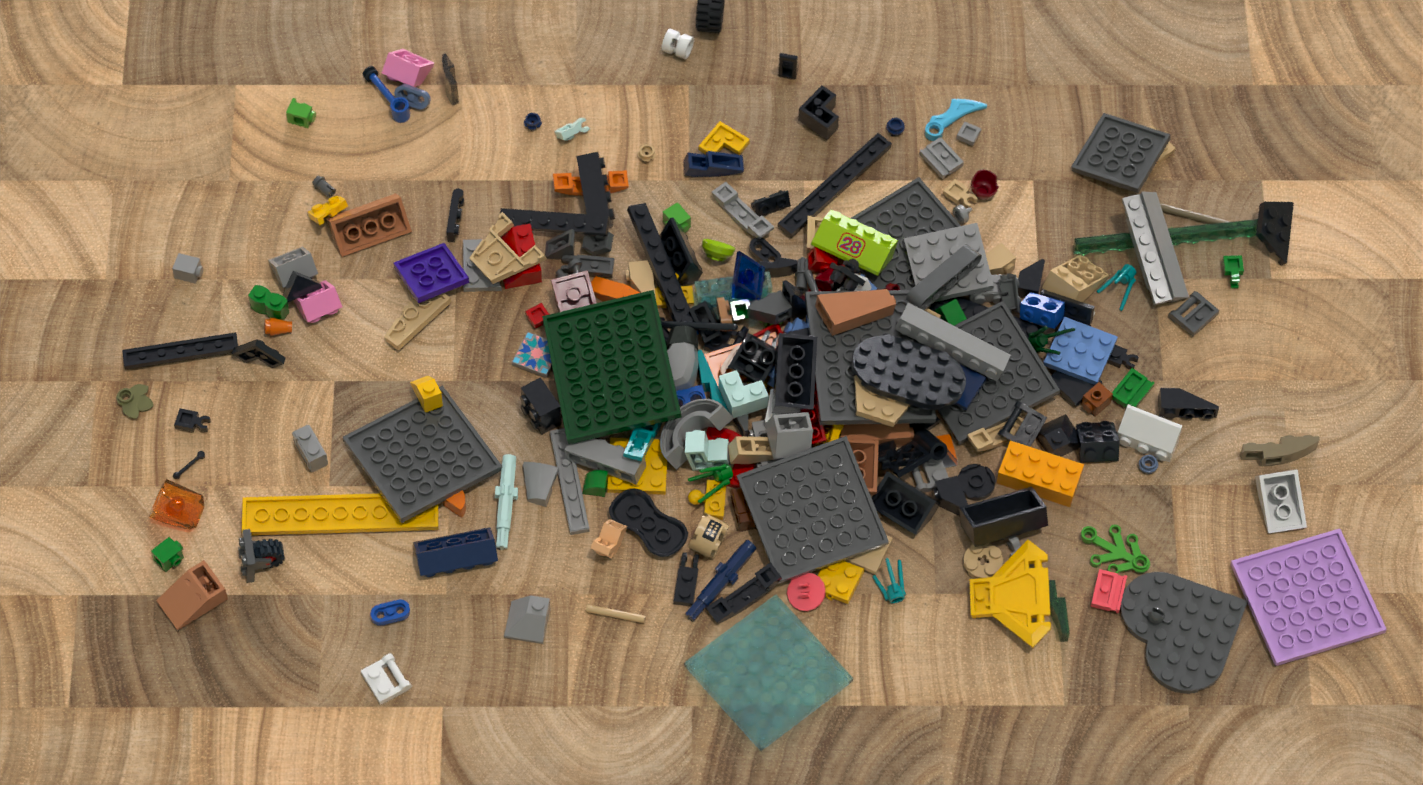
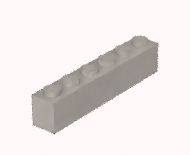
[895,303,1011,381]

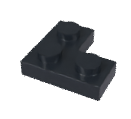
[232,339,286,368]

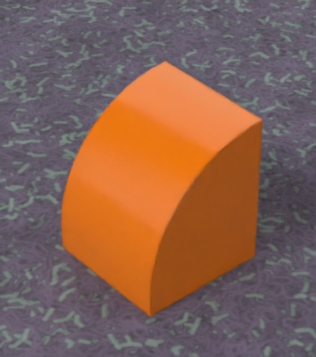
[443,490,466,518]

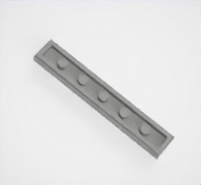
[550,428,590,535]

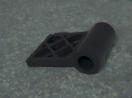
[889,429,948,478]

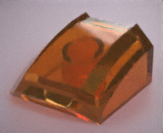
[149,479,204,530]

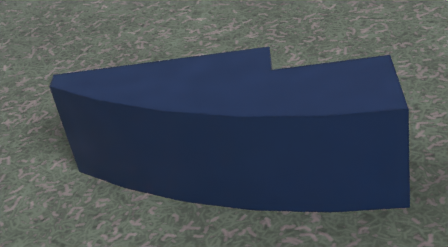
[683,151,744,177]

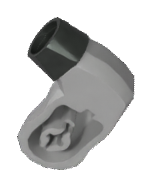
[667,326,699,391]

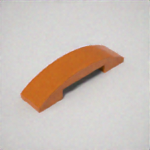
[553,170,629,196]

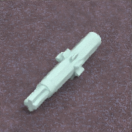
[495,454,518,550]

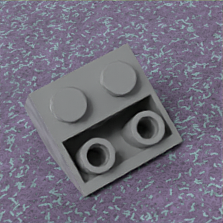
[765,412,813,460]

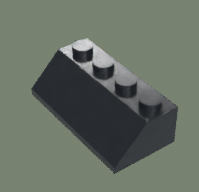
[772,333,817,414]

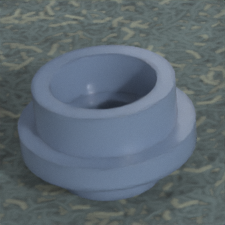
[1139,455,1158,474]

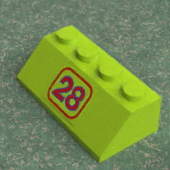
[811,210,898,276]

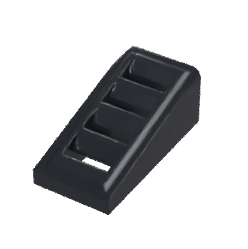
[778,53,799,80]

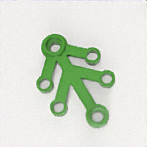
[1081,525,1150,574]

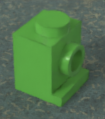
[286,98,316,128]

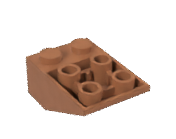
[156,560,228,631]

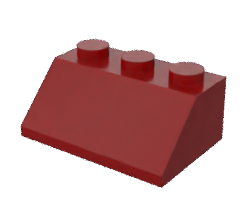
[500,224,542,289]

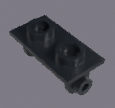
[751,190,791,217]

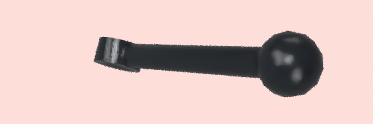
[173,451,205,479]

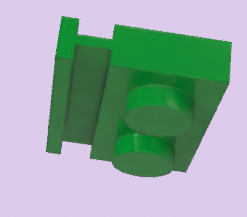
[1112,368,1155,408]

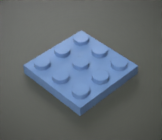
[1043,317,1118,385]

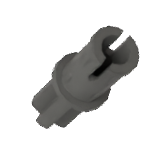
[795,257,809,293]

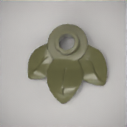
[116,384,154,419]

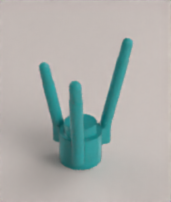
[1097,264,1137,311]
[872,558,906,604]

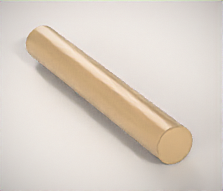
[586,604,646,623]

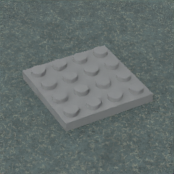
[904,223,994,302]

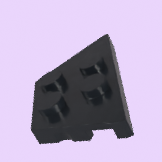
[1256,202,1294,266]

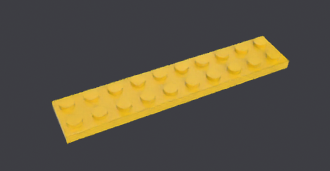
[242,493,439,536]

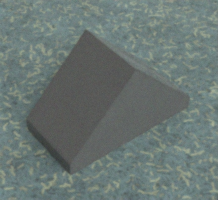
[545,229,575,260]

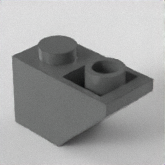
[747,290,792,325]

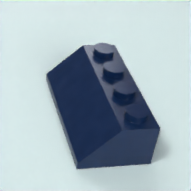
[413,527,498,577]

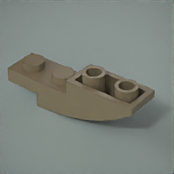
[1240,435,1320,467]

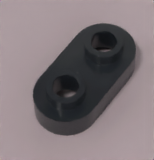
[749,238,781,264]

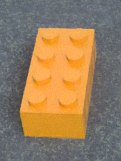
[996,440,1084,507]

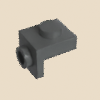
[582,232,614,256]

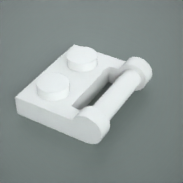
[361,653,412,705]

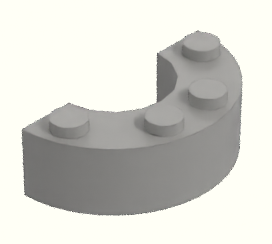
[660,399,734,469]

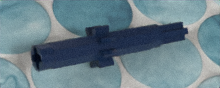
[685,540,757,621]

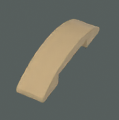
[967,408,1033,451]

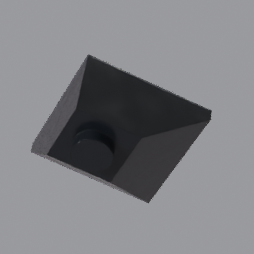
[1036,414,1080,457]

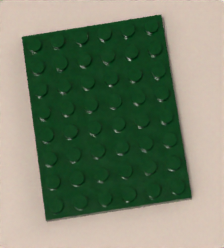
[542,290,682,444]

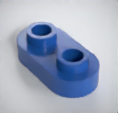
[370,599,410,626]

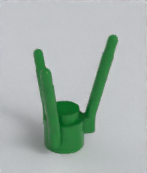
[688,464,733,503]

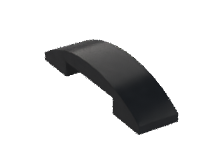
[706,562,782,624]

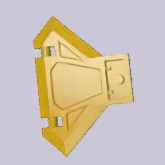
[970,539,1051,648]

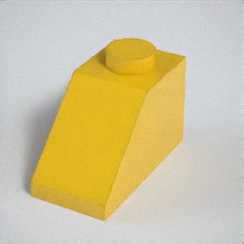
[410,376,443,413]

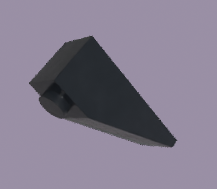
[782,280,807,322]

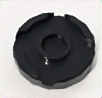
[958,464,996,501]

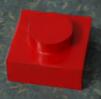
[525,303,549,329]

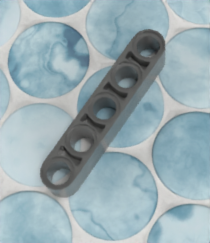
[906,244,982,310]

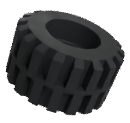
[696,0,725,34]

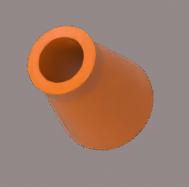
[264,317,292,336]

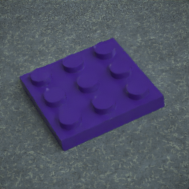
[393,243,469,303]

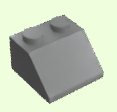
[268,247,318,288]

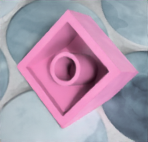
[382,49,434,87]
[294,280,342,323]

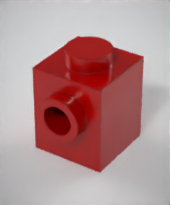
[807,246,838,272]

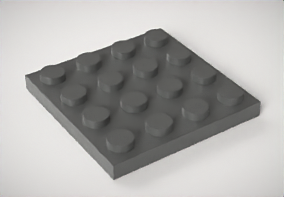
[1071,113,1171,193]

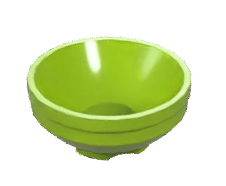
[702,239,736,262]

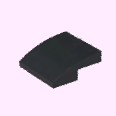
[1051,371,1103,407]

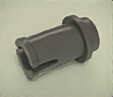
[312,175,336,198]

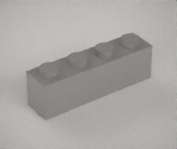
[565,438,646,485]

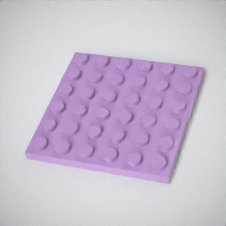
[1230,529,1387,666]

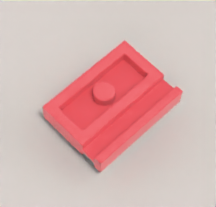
[1090,569,1127,613]

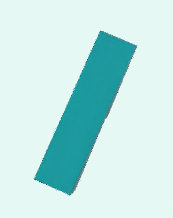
[698,349,730,423]
[623,422,663,461]

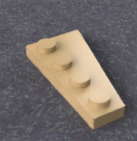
[384,293,452,351]

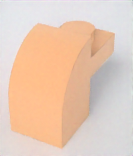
[591,519,627,559]

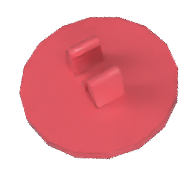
[787,573,826,611]

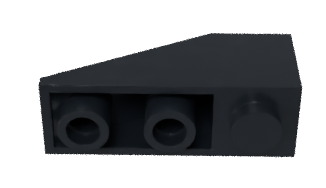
[1158,388,1219,419]

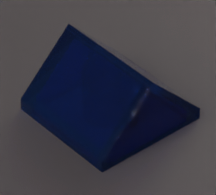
[732,251,766,301]

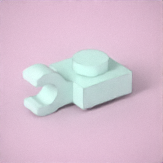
[554,118,590,141]

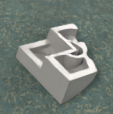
[523,462,559,507]

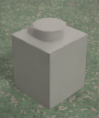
[172,253,203,284]

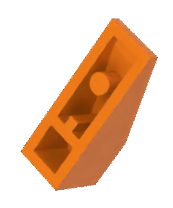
[591,276,640,302]

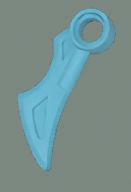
[925,99,987,141]

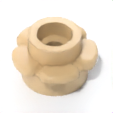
[638,144,656,162]

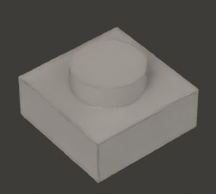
[956,122,981,146]

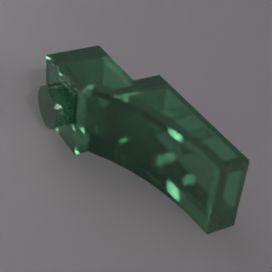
[1049,580,1070,642]

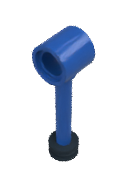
[362,66,410,123]

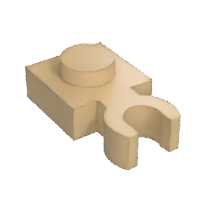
[943,179,977,209]

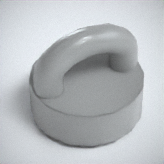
[953,205,972,224]

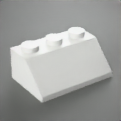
[1117,405,1182,463]

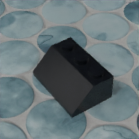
[659,218,703,285]
[871,471,941,535]

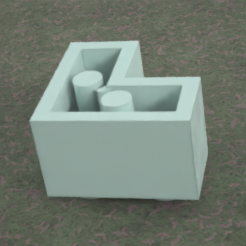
[719,370,769,418]
[685,430,731,471]

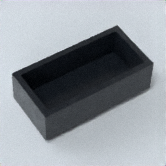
[959,487,1048,547]

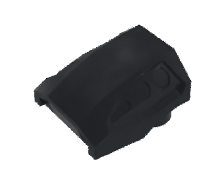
[728,333,776,382]

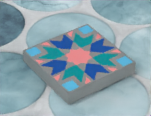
[512,332,552,378]

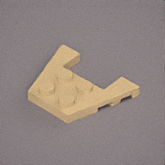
[470,212,547,284]
[854,375,910,427]

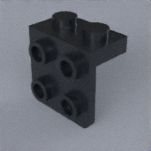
[1076,421,1119,463]

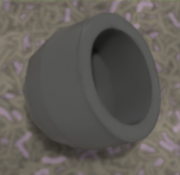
[1148,607,1165,624]

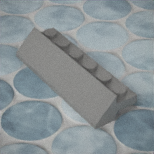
[1122,192,1189,305]

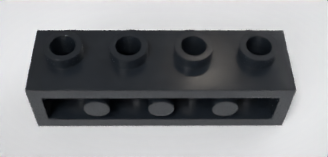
[576,151,615,227]

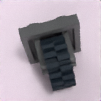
[238,529,285,583]

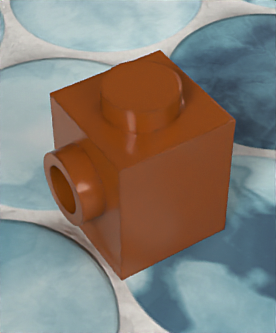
[1081,382,1113,417]

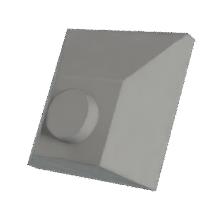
[504,595,551,644]

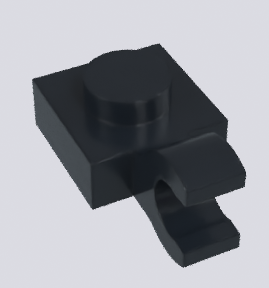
[878,440,897,470]

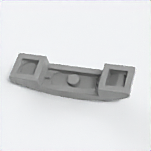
[712,182,774,239]

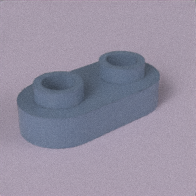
[394,84,431,110]

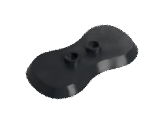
[609,488,688,557]

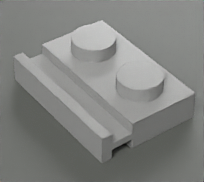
[919,137,964,179]

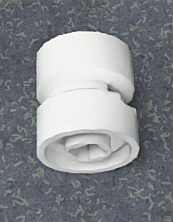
[662,29,694,59]

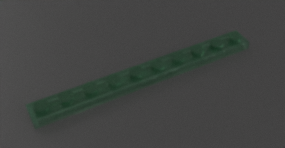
[1073,219,1258,255]

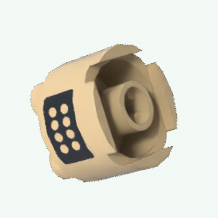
[688,513,729,559]

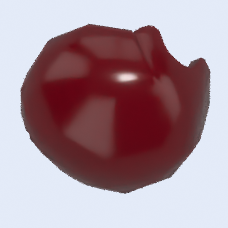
[970,169,999,200]

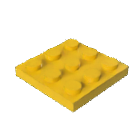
[607,438,667,495]

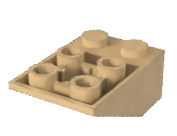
[1042,255,1109,302]

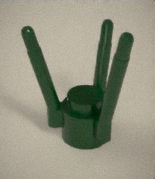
[1028,326,1075,355]

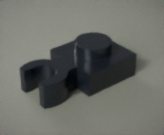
[1107,345,1139,370]
[174,408,211,432]

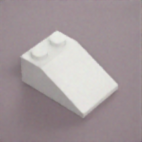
[1255,470,1307,534]

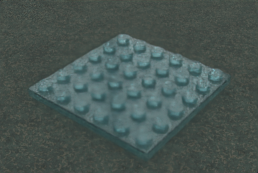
[684,595,853,751]

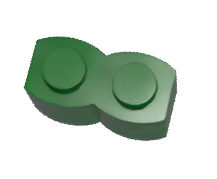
[248,285,289,320]

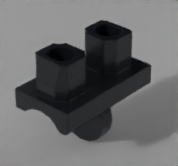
[830,259,866,291]

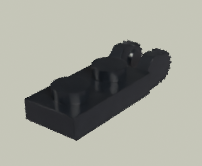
[673,553,699,606]

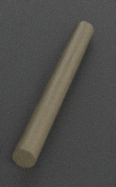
[1160,204,1233,229]

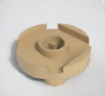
[963,543,1003,579]

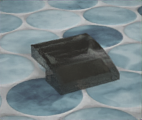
[442,53,459,106]

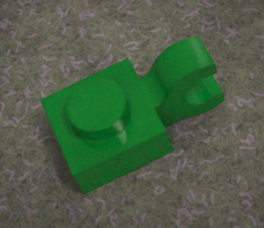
[1222,255,1244,289]

